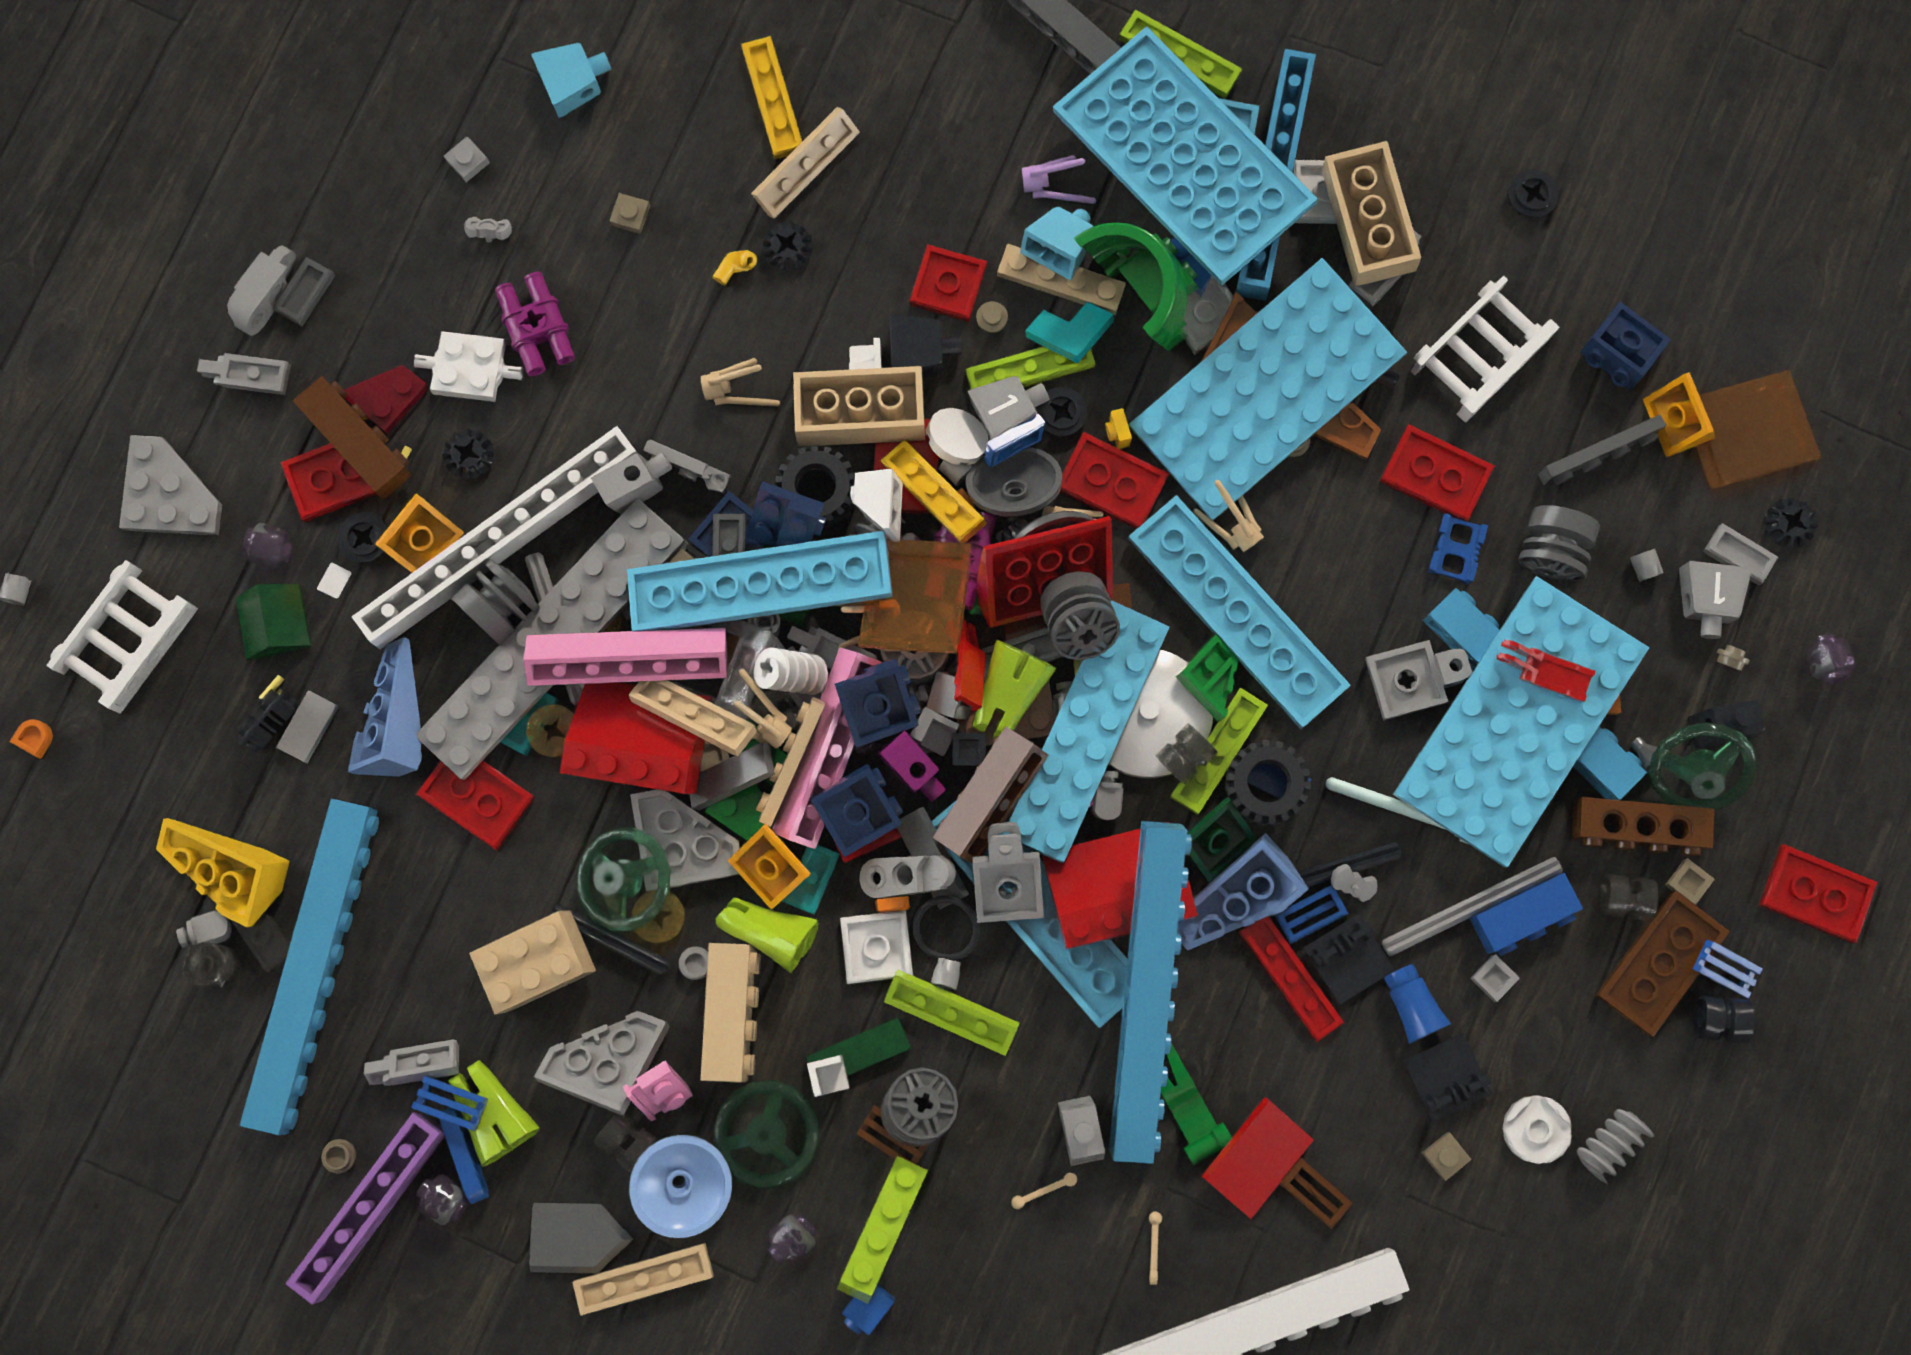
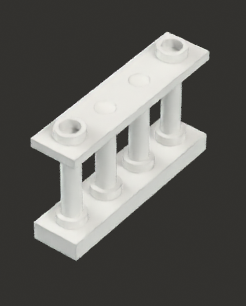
[1411,276,1560,423]
[46,560,198,714]

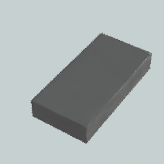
[273,257,335,327]

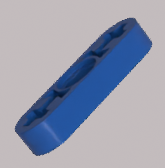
[439,1107,489,1204]

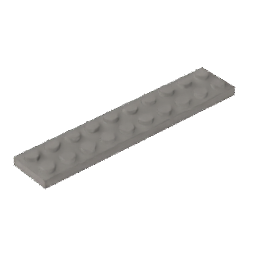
[417,498,686,780]

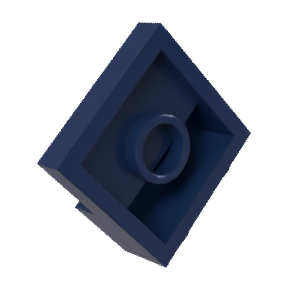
[1580,302,1671,390]
[746,481,826,547]
[834,659,921,747]
[811,763,904,857]

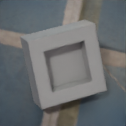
[444,136,490,182]
[1470,954,1520,1002]

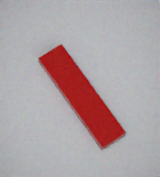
[1238,916,1344,1042]

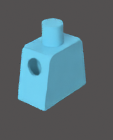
[531,43,612,118]
[1020,207,1093,281]

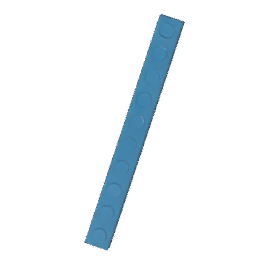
[240,799,379,1135]
[1109,821,1192,1164]

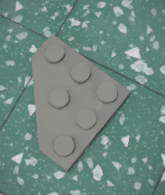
[119,435,222,536]
[630,789,740,892]
[534,1011,670,1116]

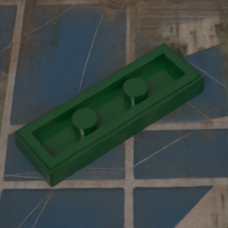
[806,1018,911,1076]

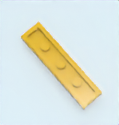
[741,36,802,160]
[881,440,987,545]

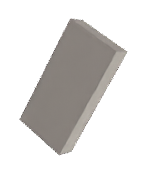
[1703,523,1778,586]
[276,690,339,763]

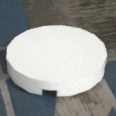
[926,408,988,465]
[1503,1095,1572,1164]

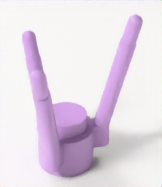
[1022,156,1096,204]

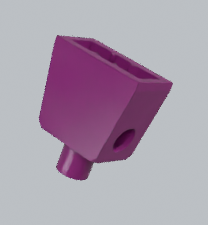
[876,731,945,802]

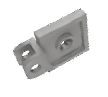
[1365,640,1472,721]
[972,822,1044,923]

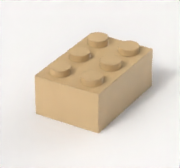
[469,910,596,1015]

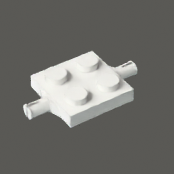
[414,332,523,402]

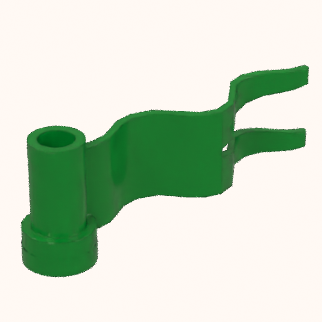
[1161,1043,1232,1166]

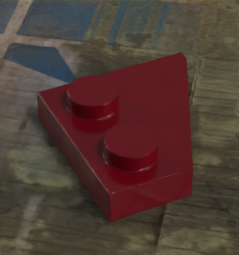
[344,365,430,434]

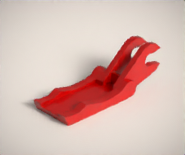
[945,617,986,712]
[1496,639,1596,702]

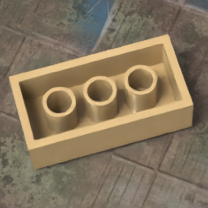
[1322,141,1421,287]
[793,366,925,447]
[701,943,761,1082]

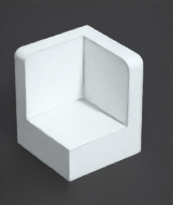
[849,338,882,370]
[807,1055,850,1097]

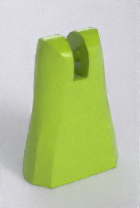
[972,640,1056,738]
[716,897,819,973]
[448,1060,540,1167]

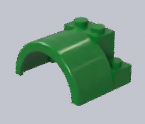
[1074,223,1199,352]

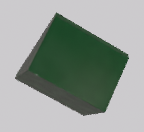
[236,584,312,661]
[1185,797,1257,883]

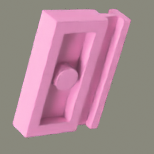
[623,1061,693,1121]

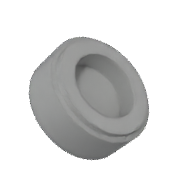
[679,947,708,980]

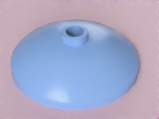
[629,1135,732,1238]

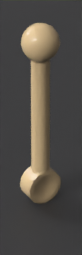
[1011,1173,1077,1209]
[1149,1212,1162,1285]

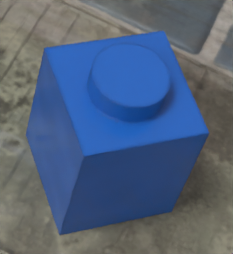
[842,1284,895,1335]

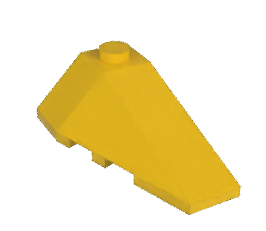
[156,818,290,928]

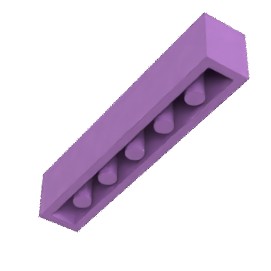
[286,1112,445,1304]

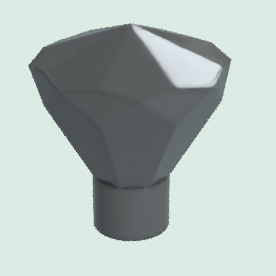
[1630,737,1668,773]

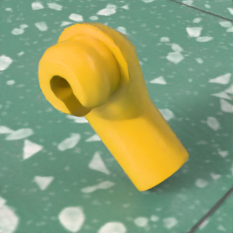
[713,250,757,286]

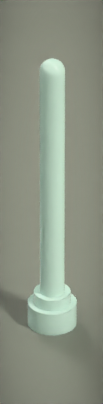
[1325,777,1468,844]

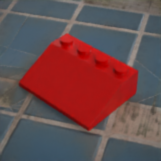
[976,516,1113,628]
[560,682,712,794]
[1041,822,1198,950]

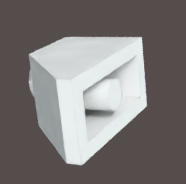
[850,469,903,542]

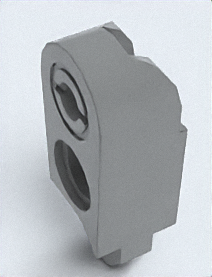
[227,246,296,335]
[860,855,956,898]

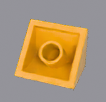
[1643,372,1715,457]
[375,494,464,573]
[728,824,811,910]

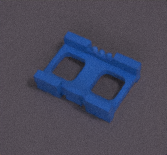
[1428,513,1488,584]

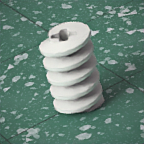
[754,648,828,695]

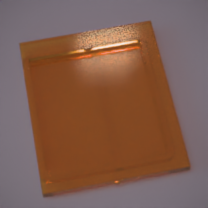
[1695,370,1821,490]
[858,539,972,654]

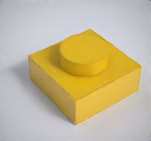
[1105,408,1132,449]

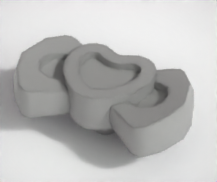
[464,217,512,242]
[1331,864,1377,902]

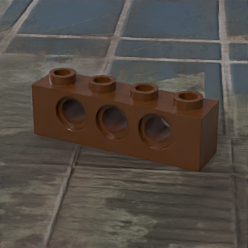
[1571,797,1714,856]

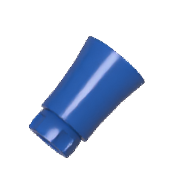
[1384,964,1451,1044]

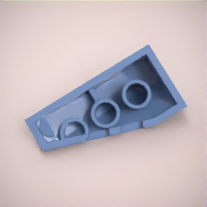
[348,637,422,777]
[1177,833,1308,950]

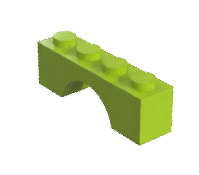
[837,1156,928,1304]

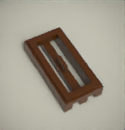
[856,1105,929,1164]
[1279,1157,1353,1229]

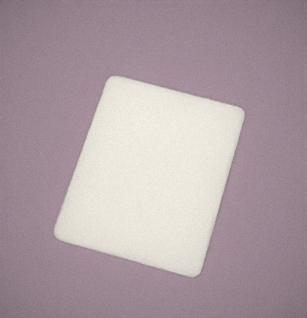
[317,563,351,599]

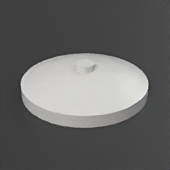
[1108,650,1213,779]

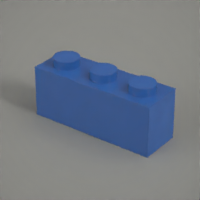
[1469,873,1583,956]

